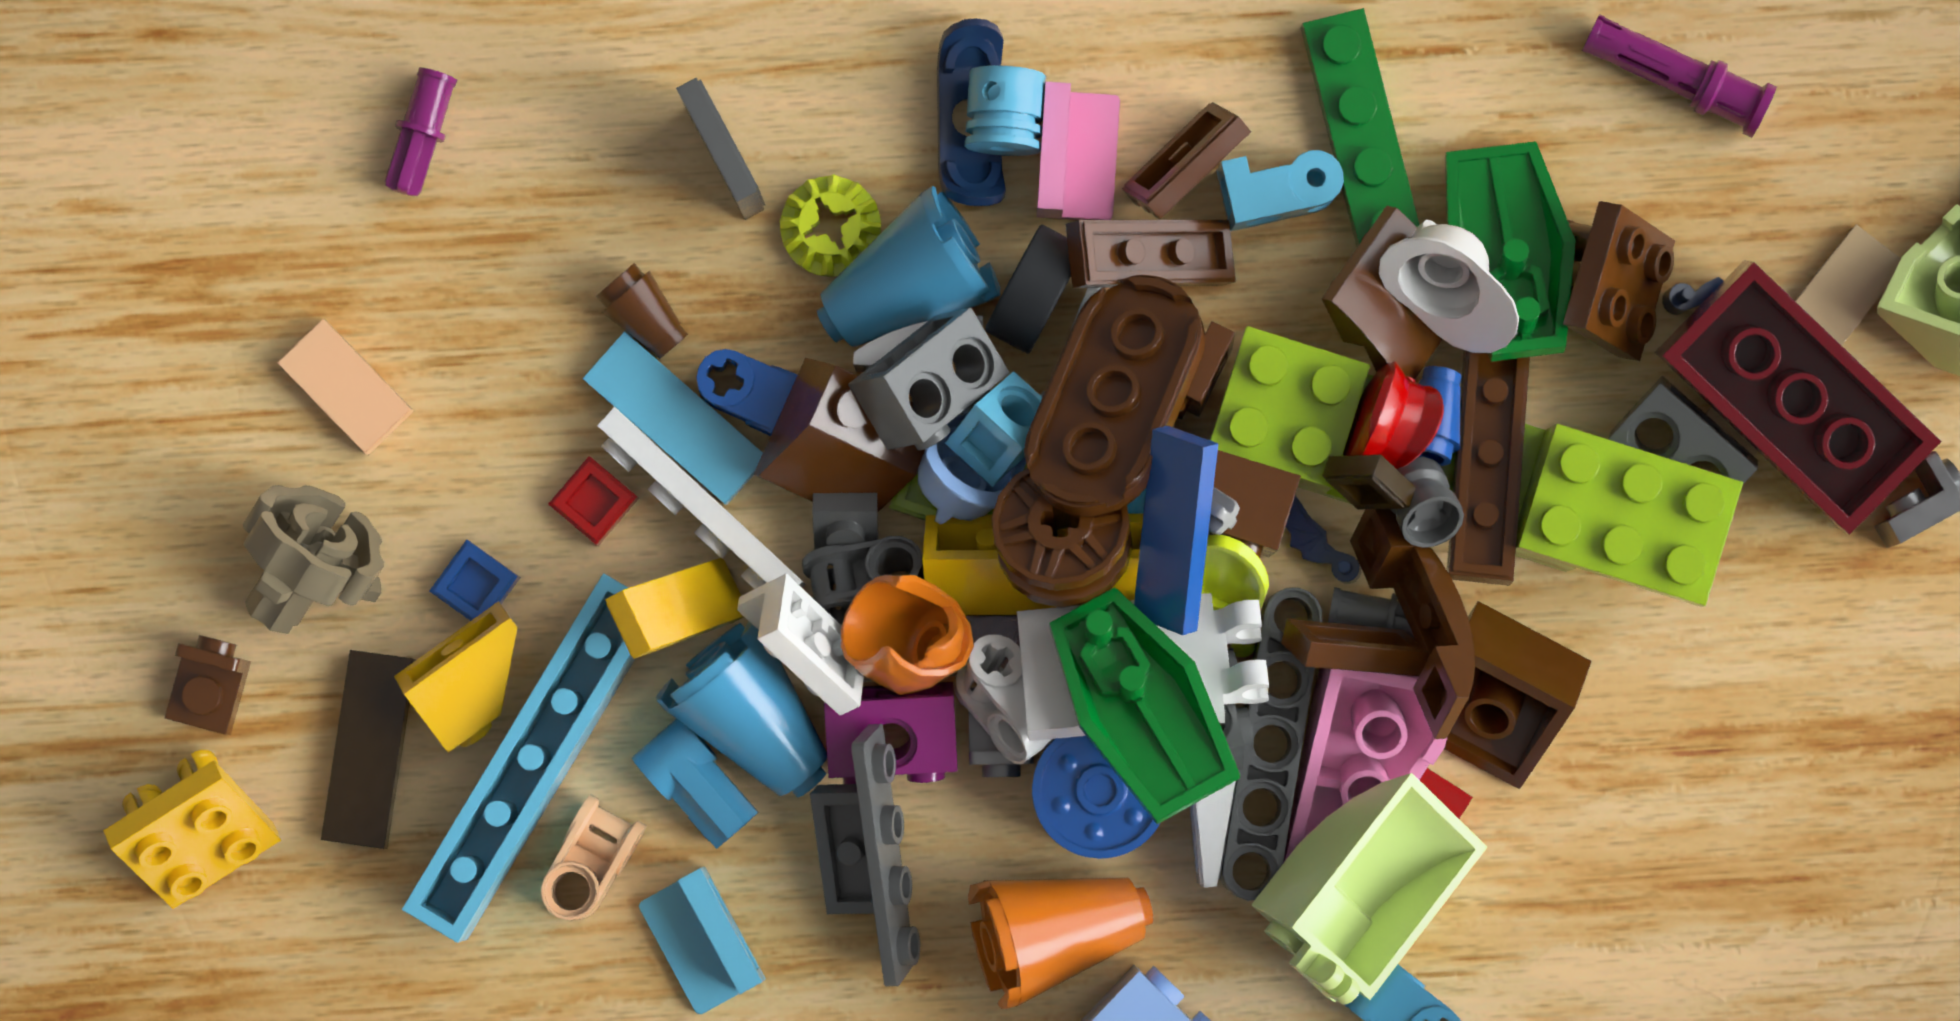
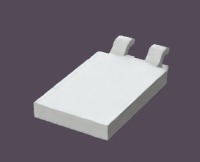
[1017,593,1269,741]

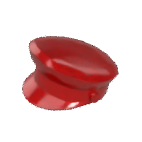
[1343,361,1444,469]

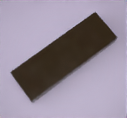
[321,650,416,849]

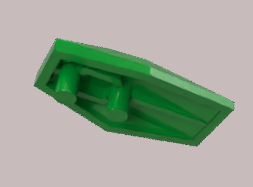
[1445,141,1576,362]
[1049,587,1240,824]

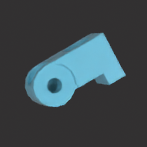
[1216,150,1344,232]

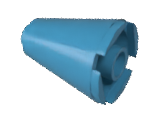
[817,186,1000,347]
[656,621,827,798]

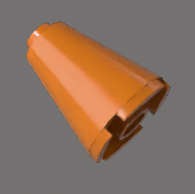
[968,877,1153,1009]

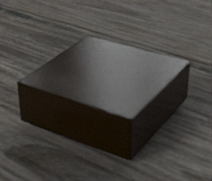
[1322,455,1416,510]

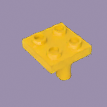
[103,750,281,909]

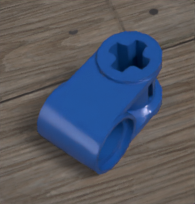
[696,349,797,436]

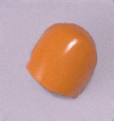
[841,575,974,695]

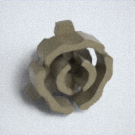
[243,485,384,634]

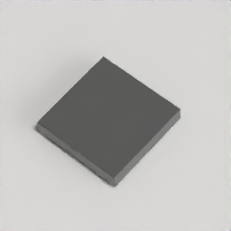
[676,78,765,220]

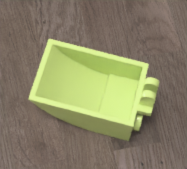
[1251,773,1487,1004]

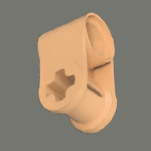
[541,794,647,920]

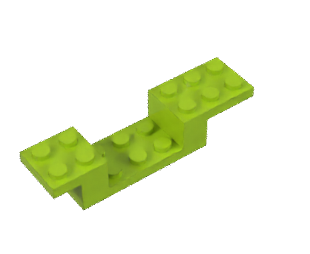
[1210,326,1743,607]

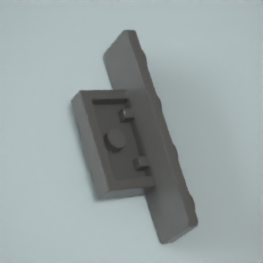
[810,724,920,987]

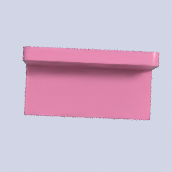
[1037,82,1120,220]

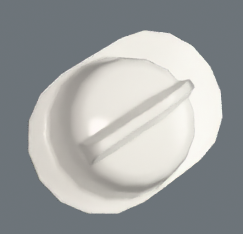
[1379,220,1519,353]

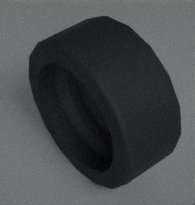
[985,225,1071,354]

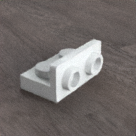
[737,573,864,715]

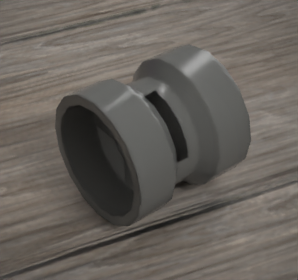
[1391,457,1464,548]

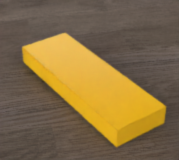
[605,558,744,659]

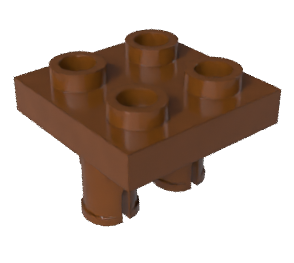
[1563,201,1675,361]

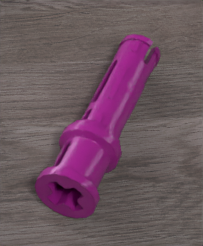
[1582,14,1777,138]

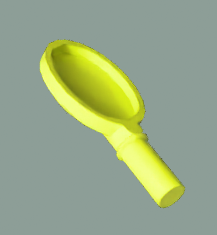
[1202,534,1269,657]

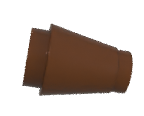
[596,263,688,359]

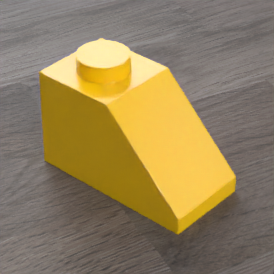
[394,601,517,753]

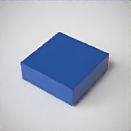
[429,539,521,621]

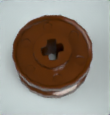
[991,468,1133,608]

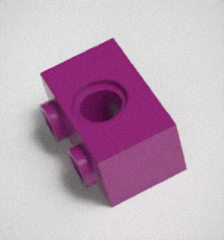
[824,682,958,784]

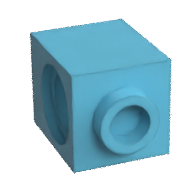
[945,371,1043,487]

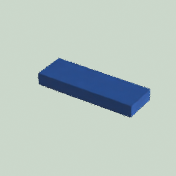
[1134,426,1218,636]

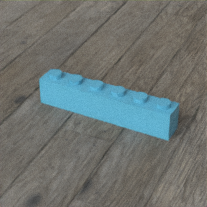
[402,573,636,943]

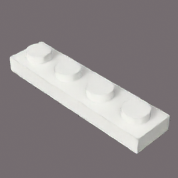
[597,407,805,589]

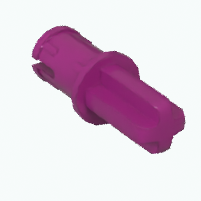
[385,67,457,196]

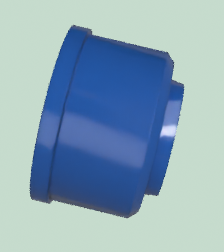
[1032,736,1160,859]

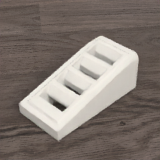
[1190,781,1237,888]

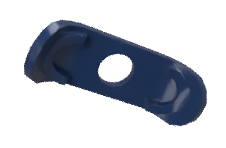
[937,18,1006,207]

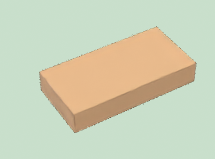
[277,319,414,455]

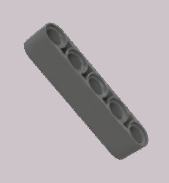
[1220,588,1322,901]

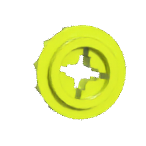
[779,174,881,277]

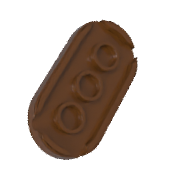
[1024,275,1205,517]

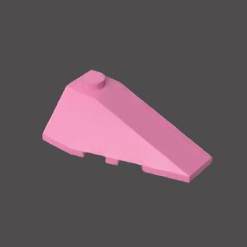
[1283,668,1447,863]

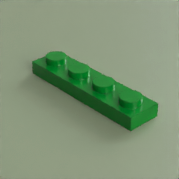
[1301,8,1420,247]

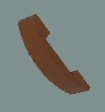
[1350,509,1475,739]

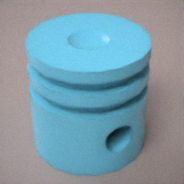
[964,66,1046,156]

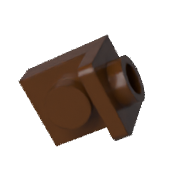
[164,635,251,735]

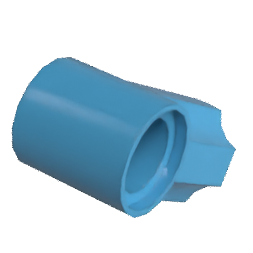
[632,719,759,849]

